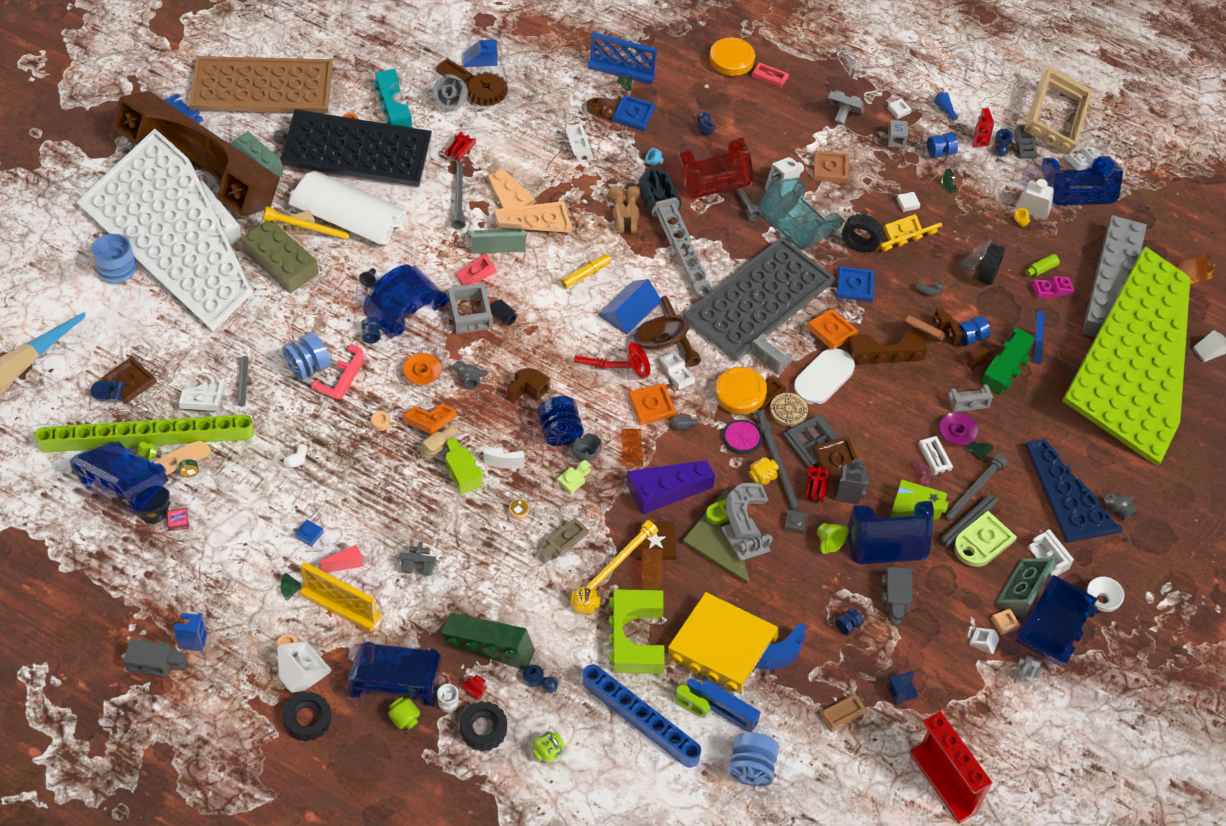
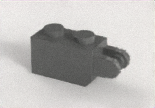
[835,459,869,505]
[881,567,913,626]
[123,639,188,677]

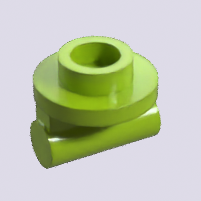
[135,442,156,462]

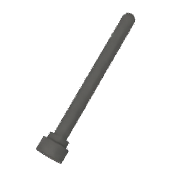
[717,158,762,221]
[451,162,466,229]
[946,453,1008,521]

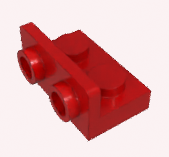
[972,107,994,148]

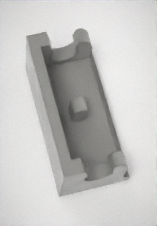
[751,334,792,374]
[947,385,993,412]

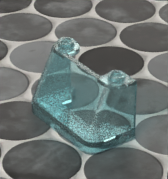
[759,177,844,249]

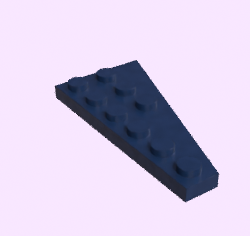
[1025,439,1123,543]

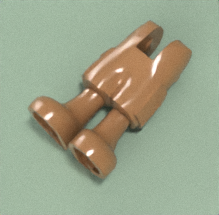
[608,186,641,233]

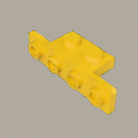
[876,214,942,252]

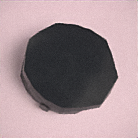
[131,484,171,524]

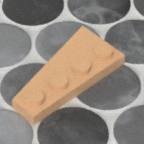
[494,201,572,233]

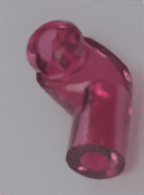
[913,460,934,486]

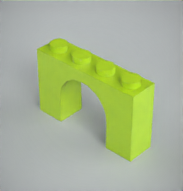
[609,589,665,674]

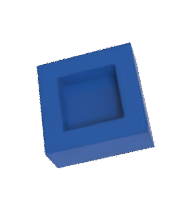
[295,519,324,547]

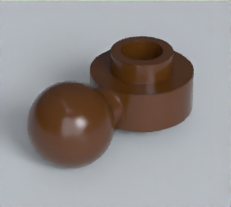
[586,98,615,119]

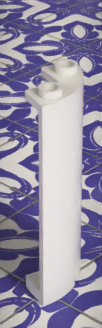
[289,171,407,244]

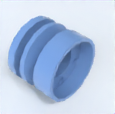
[91,234,137,283]
[282,331,331,381]
[728,732,779,787]

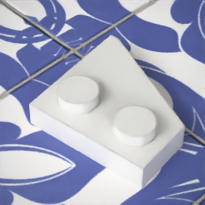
[179,379,225,411]

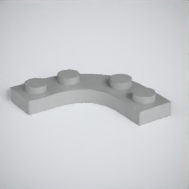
[726,483,769,538]

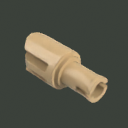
[420,424,459,458]

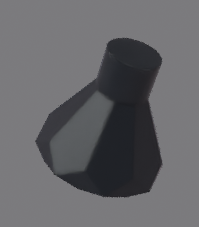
[359,268,376,288]

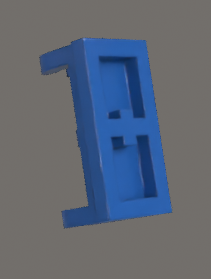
[164,94,203,123]
[174,613,208,652]

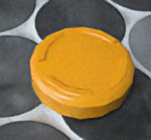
[709,37,755,76]
[715,367,767,414]

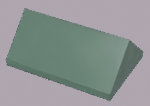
[471,229,526,253]
[996,558,1055,619]

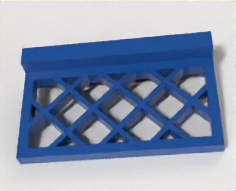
[588,32,657,85]

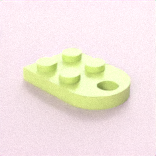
[954,511,1017,567]

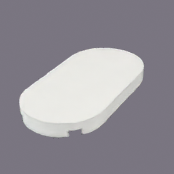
[794,349,855,405]

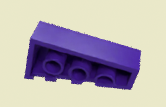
[626,460,715,514]

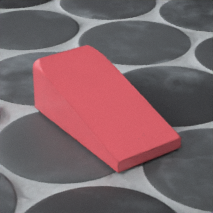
[455,254,497,286]
[319,545,364,573]

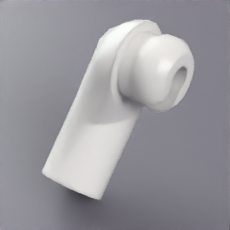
[283,444,307,468]

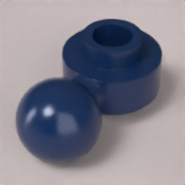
[697,112,716,135]
[995,129,1013,157]
[523,665,558,693]

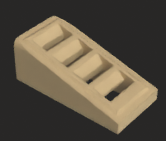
[276,210,315,234]

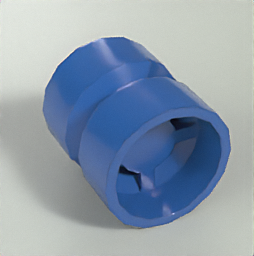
[927,132,958,158]
[958,316,990,347]

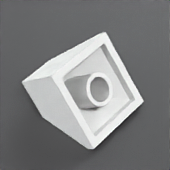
[277,641,332,693]

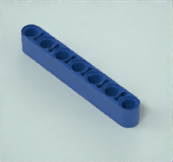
[582,664,701,768]

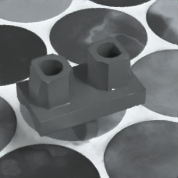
[399,541,438,576]

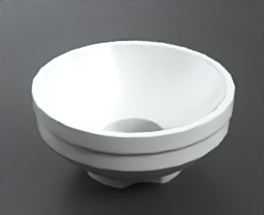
[1086,577,1124,612]

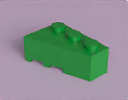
[981,327,1035,395]

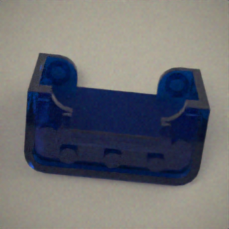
[1042,156,1123,205]
[70,441,169,513]
[847,501,934,564]
[347,641,442,707]

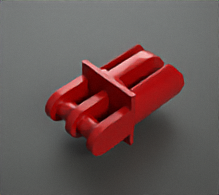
[444,132,477,162]
[805,465,831,502]

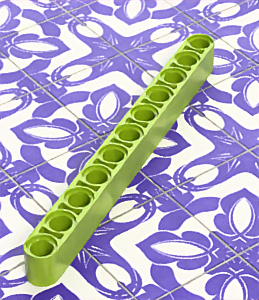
[34,414,255,452]

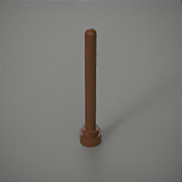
[661,296,701,367]

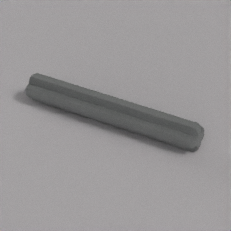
[940,495,997,547]

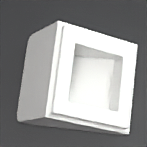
[970,627,999,654]

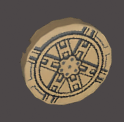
[770,393,808,427]

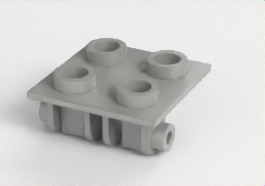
[721,518,773,561]

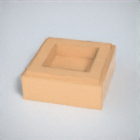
[991,608,1020,635]

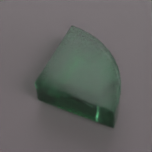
[617,75,633,92]
[942,168,956,194]
[966,441,994,460]
[280,573,301,601]

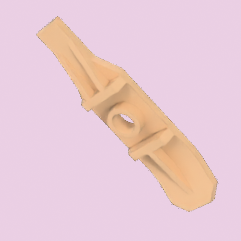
[134,441,211,484]

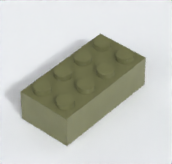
[241,221,319,293]

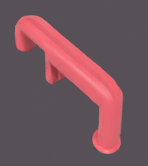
[311,344,364,399]

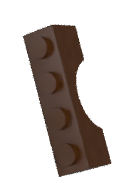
[848,331,927,365]

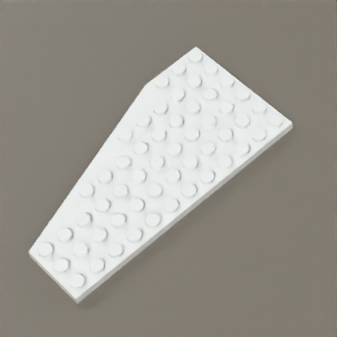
[77,129,253,331]

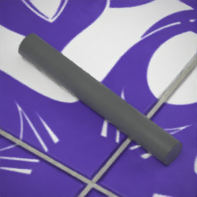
[238,356,249,407]

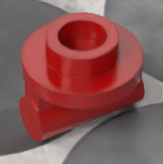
[462,675,487,700]

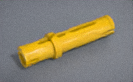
[561,253,611,289]

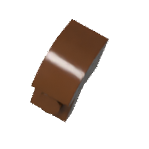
[507,368,550,403]

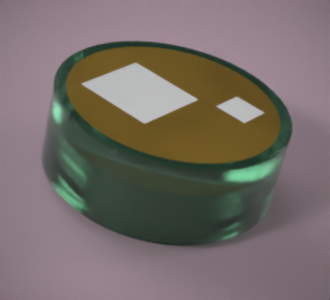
[178,459,199,478]

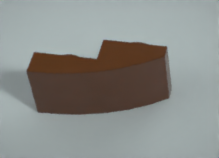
[932,307,963,346]

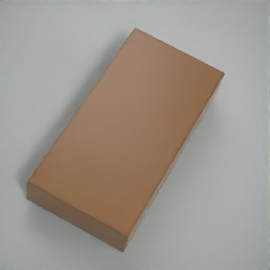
[820,694,867,732]

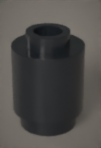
[490,299,517,326]

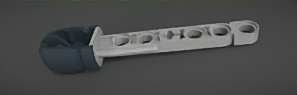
[638,169,713,301]

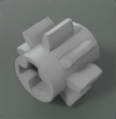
[1016,655,1043,681]

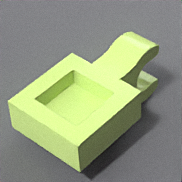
[557,460,591,494]

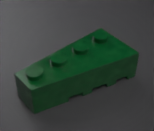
[441,612,535,670]

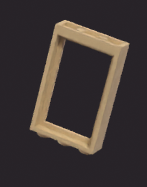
[1024,66,1093,155]

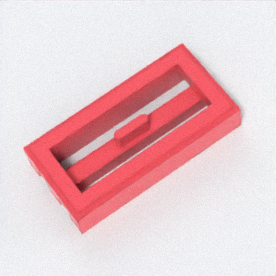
[752,63,789,88]

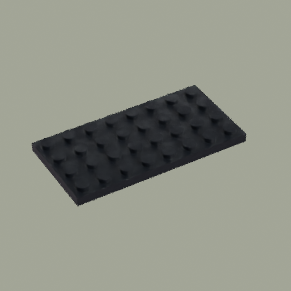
[280,109,432,187]

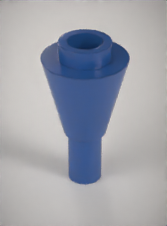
[934,92,958,121]

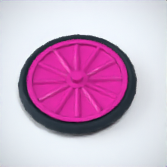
[722,420,763,454]

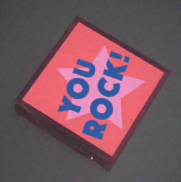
[167,508,189,531]

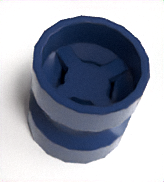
[361,317,381,344]
[835,607,864,636]

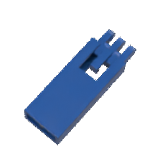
[687,678,761,732]

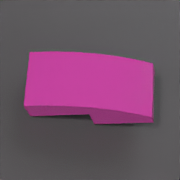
[1032,276,1074,298]

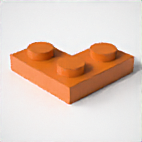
[402,403,457,435]

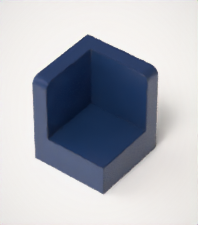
[887,671,918,705]

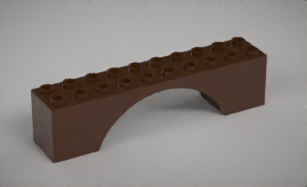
[112,91,280,216]

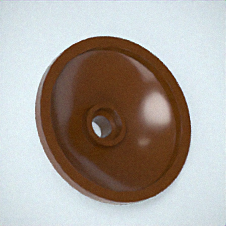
[634,315,689,350]

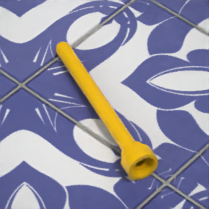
[262,206,349,239]
[586,520,658,589]

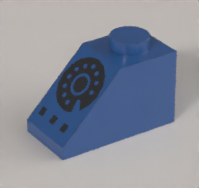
[463,40,498,67]

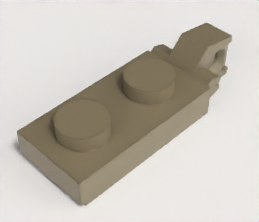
[539,518,589,564]

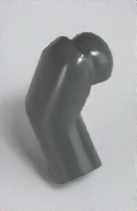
[915,282,944,296]

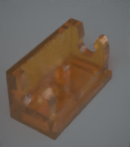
[1175,253,1216,284]

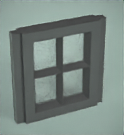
[783,415,840,469]

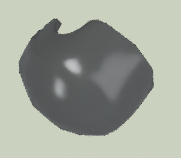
[571,433,602,461]

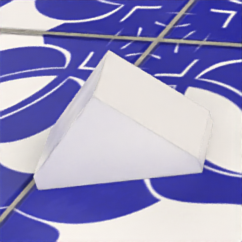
[1193,330,1226,362]

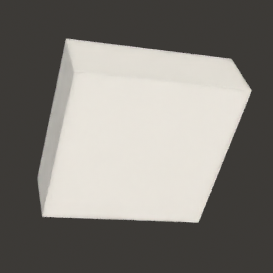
[887,99,912,119]
[897,192,920,212]

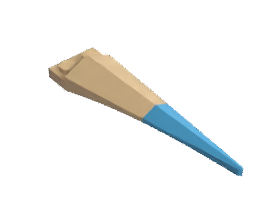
[0,312,86,395]

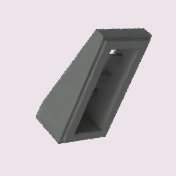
[1014,124,1037,159]

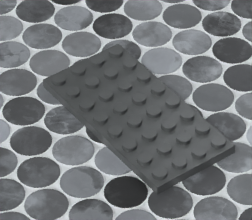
[683,237,835,361]

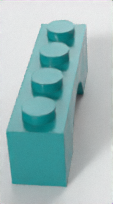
[373,69,412,128]

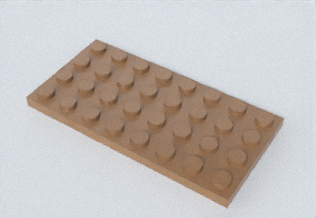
[189,56,333,113]

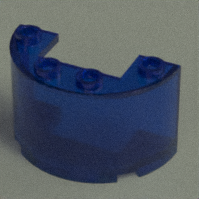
[363,264,449,339]
[1015,575,1098,666]

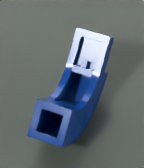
[755,623,807,670]

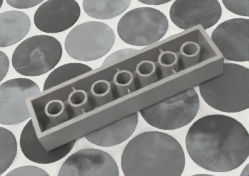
[1082,215,1147,337]

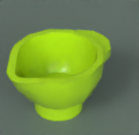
[817,523,849,554]

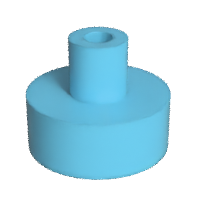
[645,148,664,166]

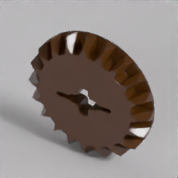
[465,71,508,106]

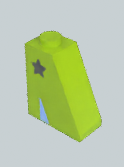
[889,480,949,522]

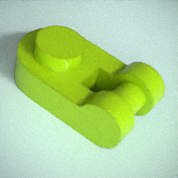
[706,498,729,525]
[675,685,711,718]

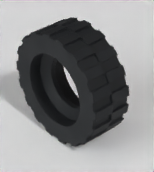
[841,214,883,253]
[977,243,1005,285]
[283,692,331,742]
[460,701,507,752]

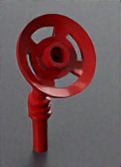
[574,342,651,378]

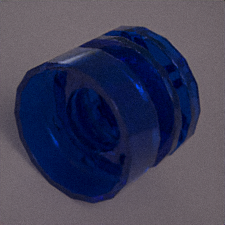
[537,396,584,446]

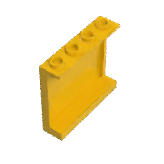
[668,592,778,694]

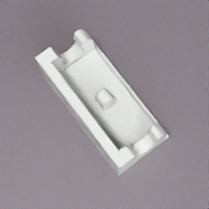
[565,123,594,163]
[1028,529,1074,578]

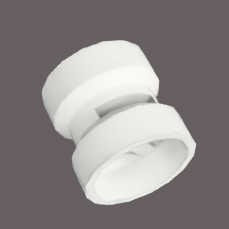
[437,684,459,712]

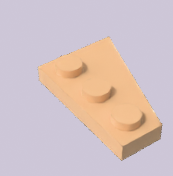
[488,168,535,208]

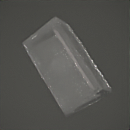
[836,48,866,78]
[960,239,992,272]

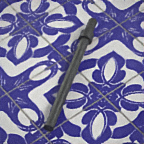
[756,411,799,511]

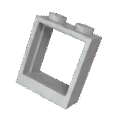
[448,283,493,334]

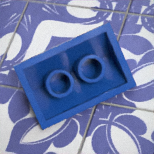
[599,279,662,335]

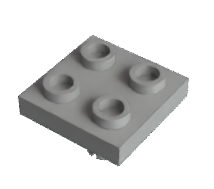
[828,90,864,124]

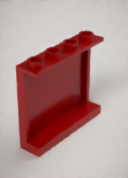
[909,711,993,824]

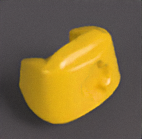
[1014,208,1030,227]

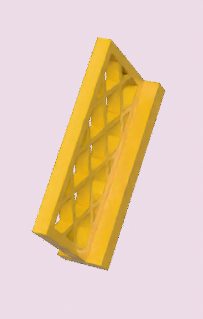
[300,562,382,632]

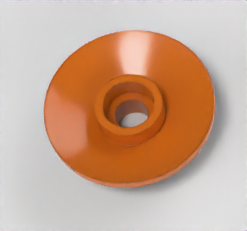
[403,353,441,385]

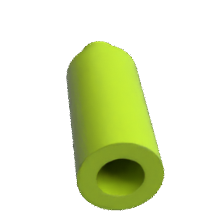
[1026,254,1060,277]

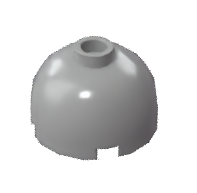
[433,74,468,110]

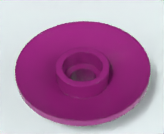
[940,413,978,445]

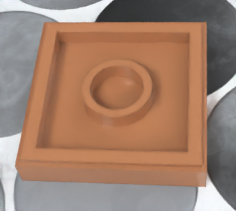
[813,151,849,183]
[906,315,945,341]

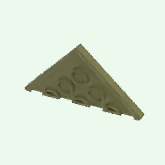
[683,489,749,584]

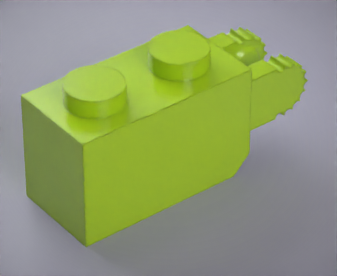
[445,438,484,495]

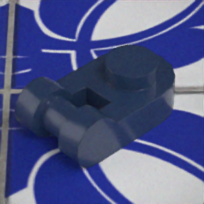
[90,380,125,403]

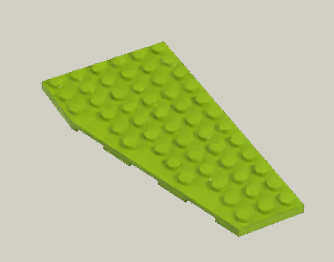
[1062,247,1190,466]

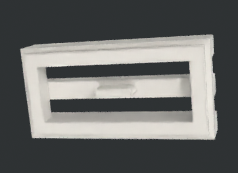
[918,436,953,475]

